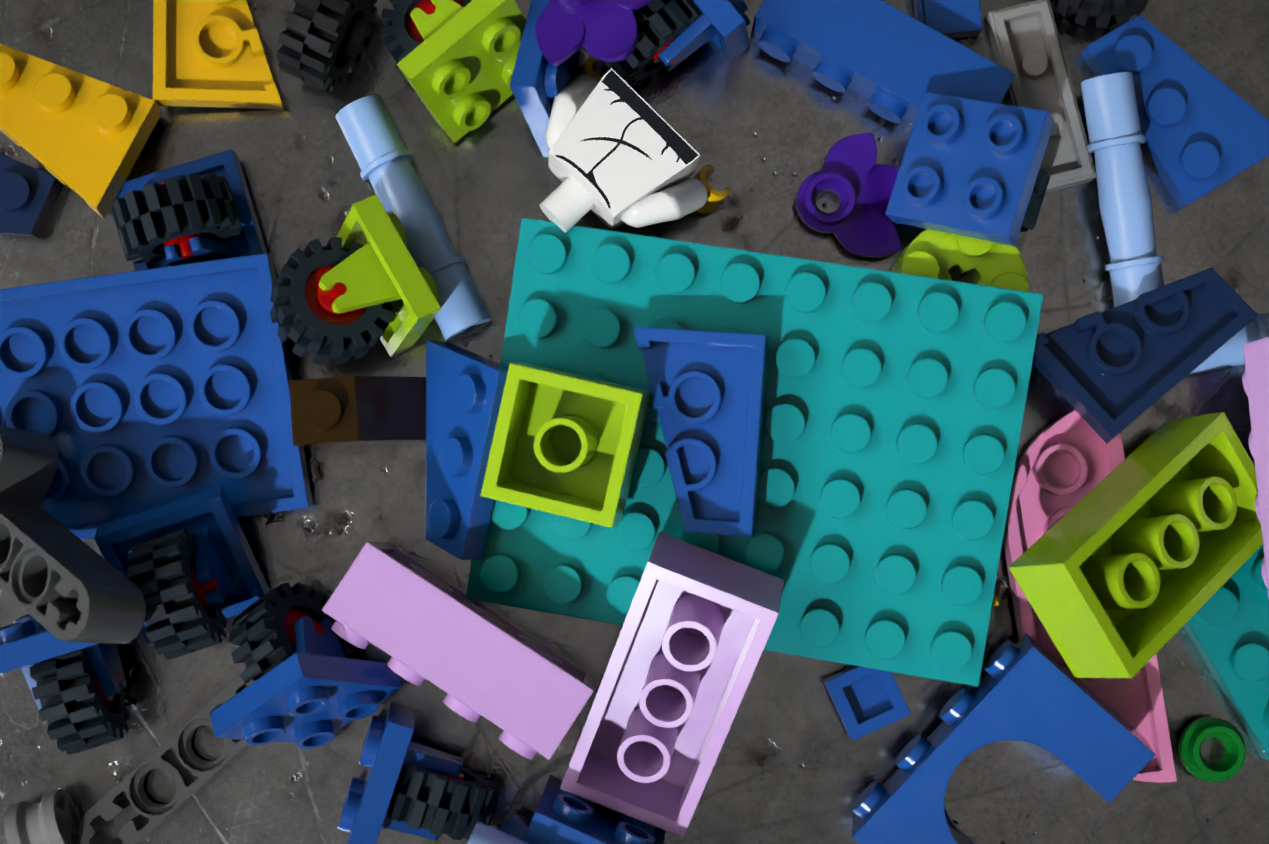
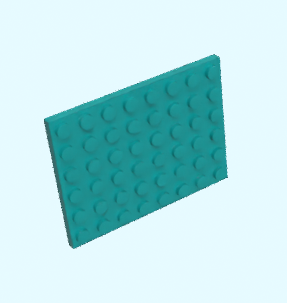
[466,218,1044,687]

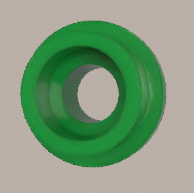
[1179,717,1246,782]

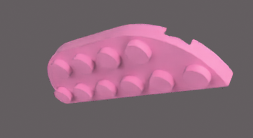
[1003,409,1177,783]

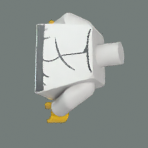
[539,57,731,233]

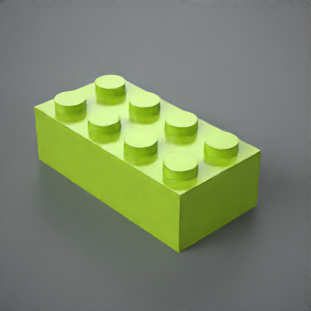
[1008,411,1263,679]

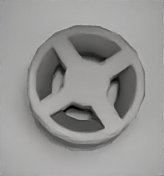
[3,789,80,844]

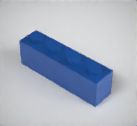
[751,0,1016,125]

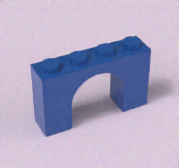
[851,633,1156,844]

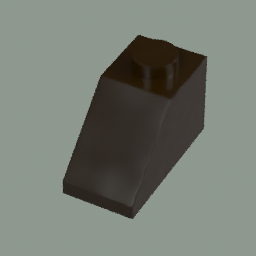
[289,376,426,449]

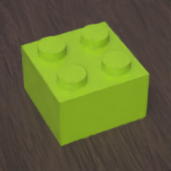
[480,362,650,528]

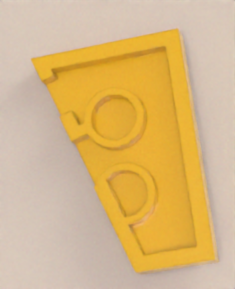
[153,0,283,109]
[0,44,162,219]

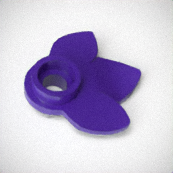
[536,0,652,66]
[796,133,901,258]

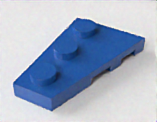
[633,326,769,537]

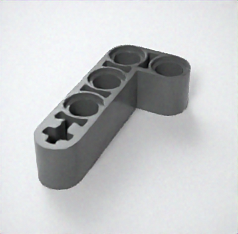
[0,426,145,644]

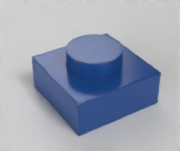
[823,666,911,741]

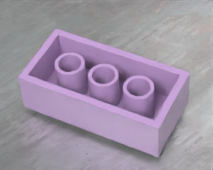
[560,532,785,838]
[322,541,597,760]

